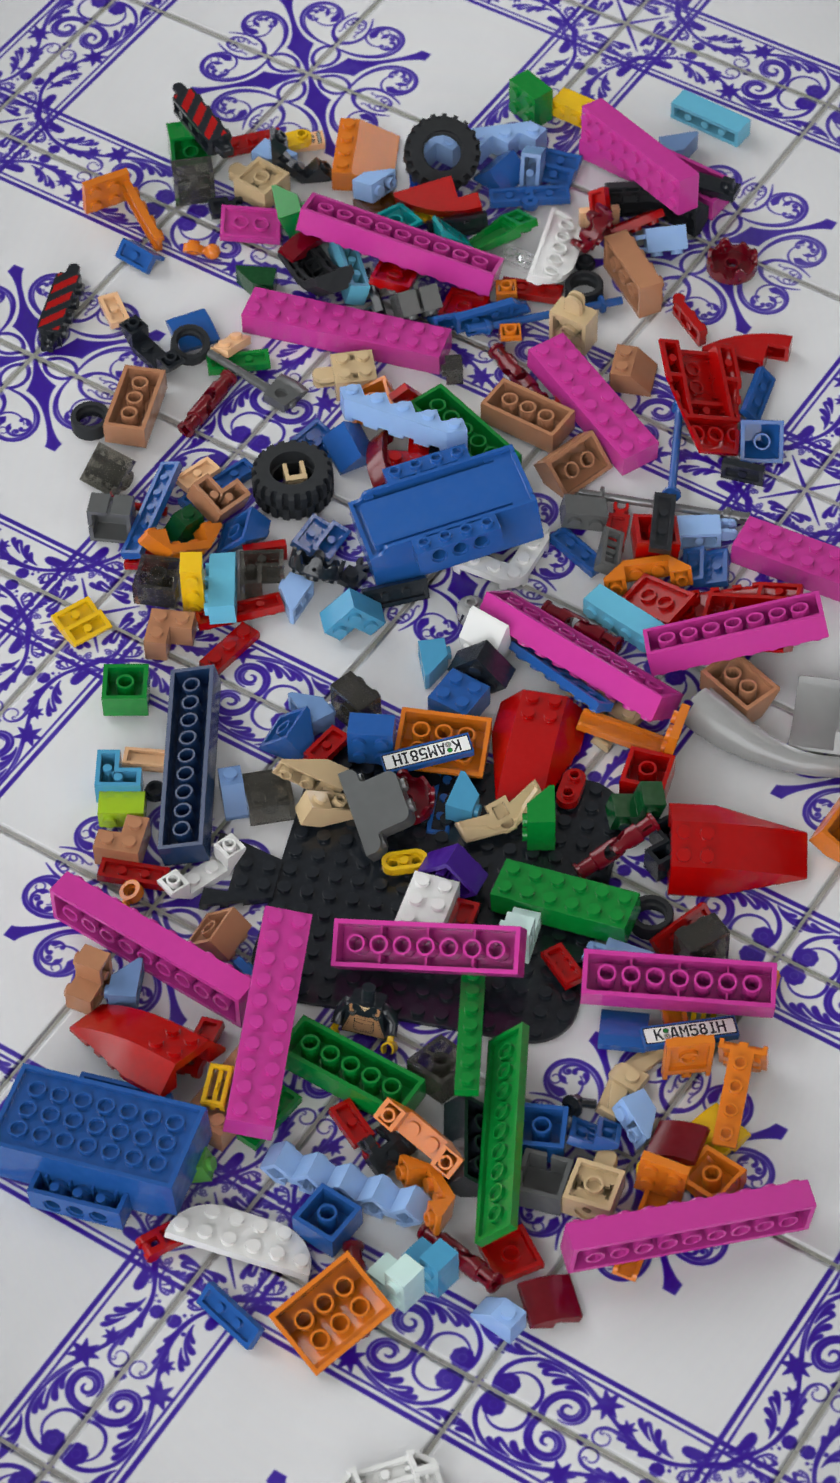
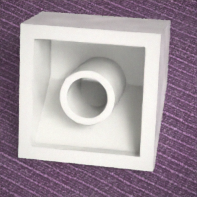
[459,606,511,659]

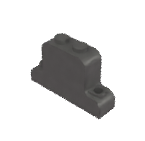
[338,770,417,862]

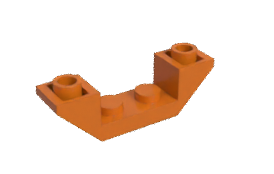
[495,279,522,342]
[138,521,222,561]
[603,554,693,595]
[373,1097,464,1180]
[395,1154,456,1236]

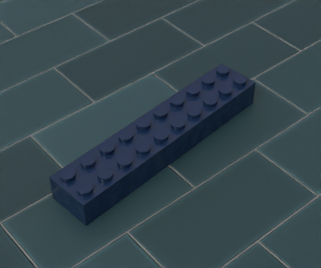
[157,664,221,866]

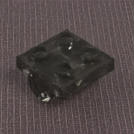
[79,442,136,496]

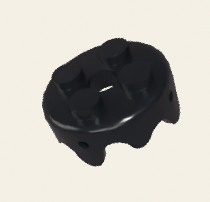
[288,546,346,584]

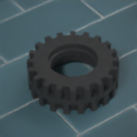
[403,113,481,191]

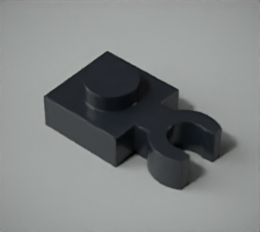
[208,196,244,220]
[337,557,370,591]

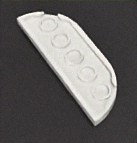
[526,207,582,286]
[164,1204,311,1281]

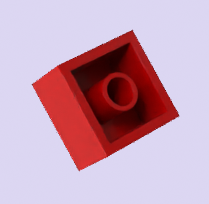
[630,514,681,559]
[619,746,676,798]

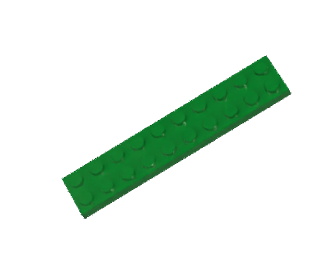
[474,1022,529,1247]

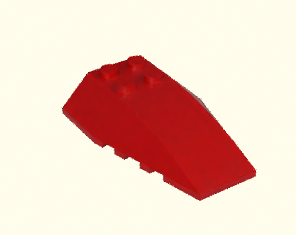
[658,338,742,456]
[677,582,804,653]
[492,689,585,802]
[667,803,808,897]
[69,1004,226,1097]

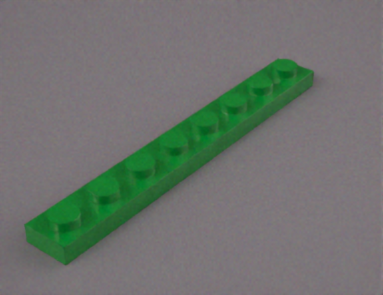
[454,975,486,1097]

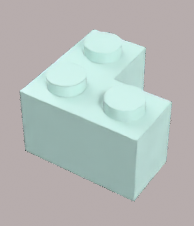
[499,907,541,964]
[366,1252,425,1314]

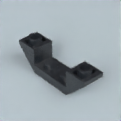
[269,126,332,184]
[119,314,186,373]

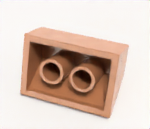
[534,430,613,498]
[700,656,780,722]

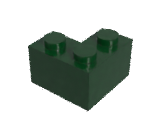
[605,781,667,831]

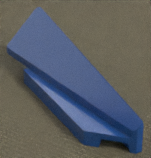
[427,297,531,334]

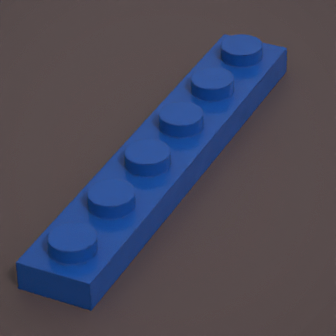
[120,461,183,559]
[509,641,614,713]

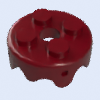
[570,203,614,254]
[706,237,758,285]
[396,769,435,826]

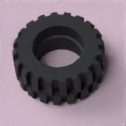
[251,440,334,521]

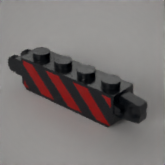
[173,83,234,159]
[37,263,85,353]

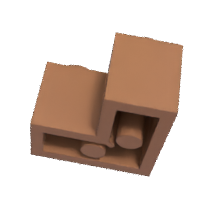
[186,473,251,523]
[143,608,197,661]
[93,814,151,864]
[64,944,113,1015]

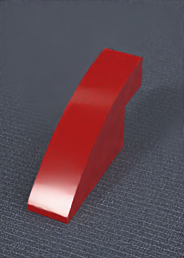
[393,176,483,217]
[702,333,793,374]

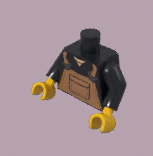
[329,982,399,1055]

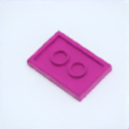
[219,204,281,245]

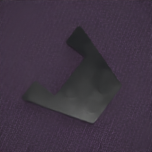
[199,832,283,910]

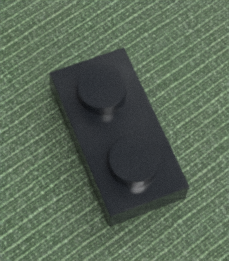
[721,457,766,487]

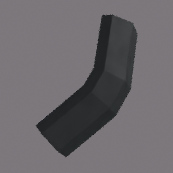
[605,181,709,238]
[278,245,354,297]

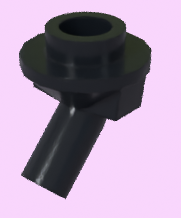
[562,1094,597,1117]

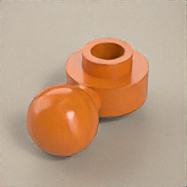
[183,240,220,260]
[119,880,144,907]

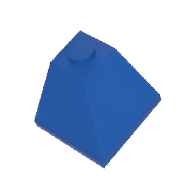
[739,419,784,463]
[216,506,271,553]
[259,706,314,759]

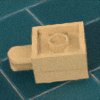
[228,156,291,208]
[549,290,598,356]
[312,349,377,401]
[561,1150,625,1220]

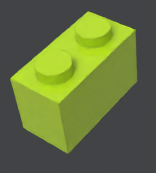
[97,791,147,828]

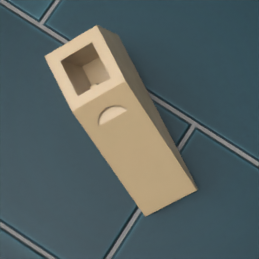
[272,759,349,793]
[295,790,353,827]

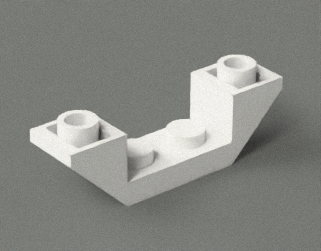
[157,833,246,899]

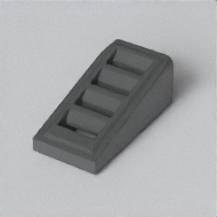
[594,526,625,575]

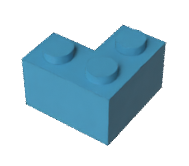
[320,588,386,640]
[94,750,144,803]
[401,1236,459,1298]

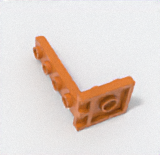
[82,168,164,251]
[576,703,690,755]
[660,1010,716,1080]
[712,1038,769,1150]
[612,1150,691,1282]

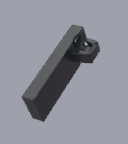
[697,171,741,203]
[426,210,488,236]
[364,267,387,315]
[648,492,676,555]
[361,575,430,609]

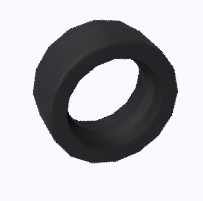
[565,270,603,303]
[170,324,210,366]
[70,401,108,441]
[632,895,674,941]

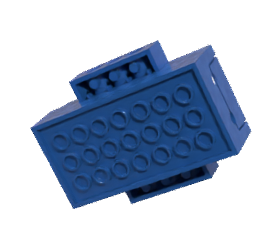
[348,443,544,586]
[0,1063,212,1230]

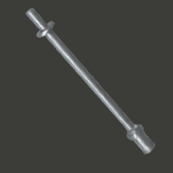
[579,486,750,525]

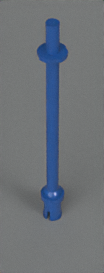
[465,295,623,337]
[662,398,683,501]

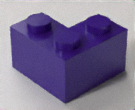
[418,843,489,899]

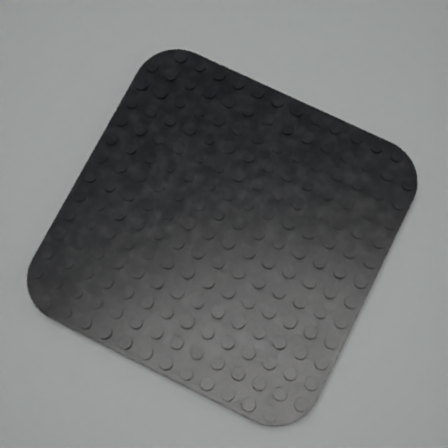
[251,745,622,1044]

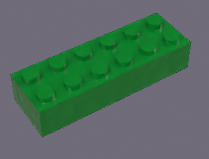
[411,383,522,465]
[490,858,641,943]
[285,1014,426,1116]

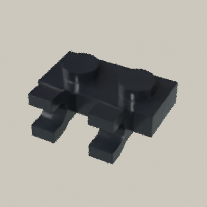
[357,1124,418,1176]

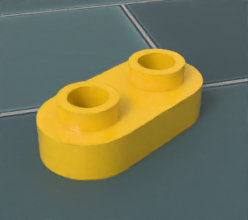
[285,129,312,151]
[381,848,427,876]

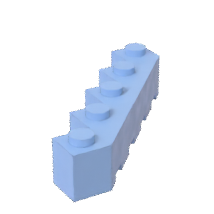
[423,121,547,168]
[340,384,468,451]
[259,1141,432,1228]

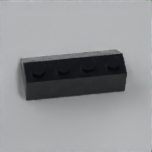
[443,1096,484,1197]

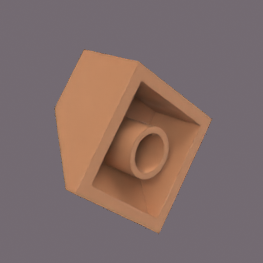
[609,344,658,397]
[189,906,252,962]

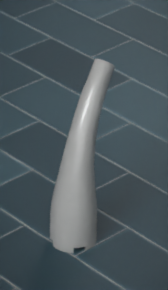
[684,688,840,778]

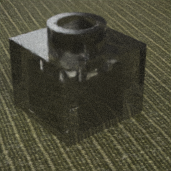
[441,354,463,385]

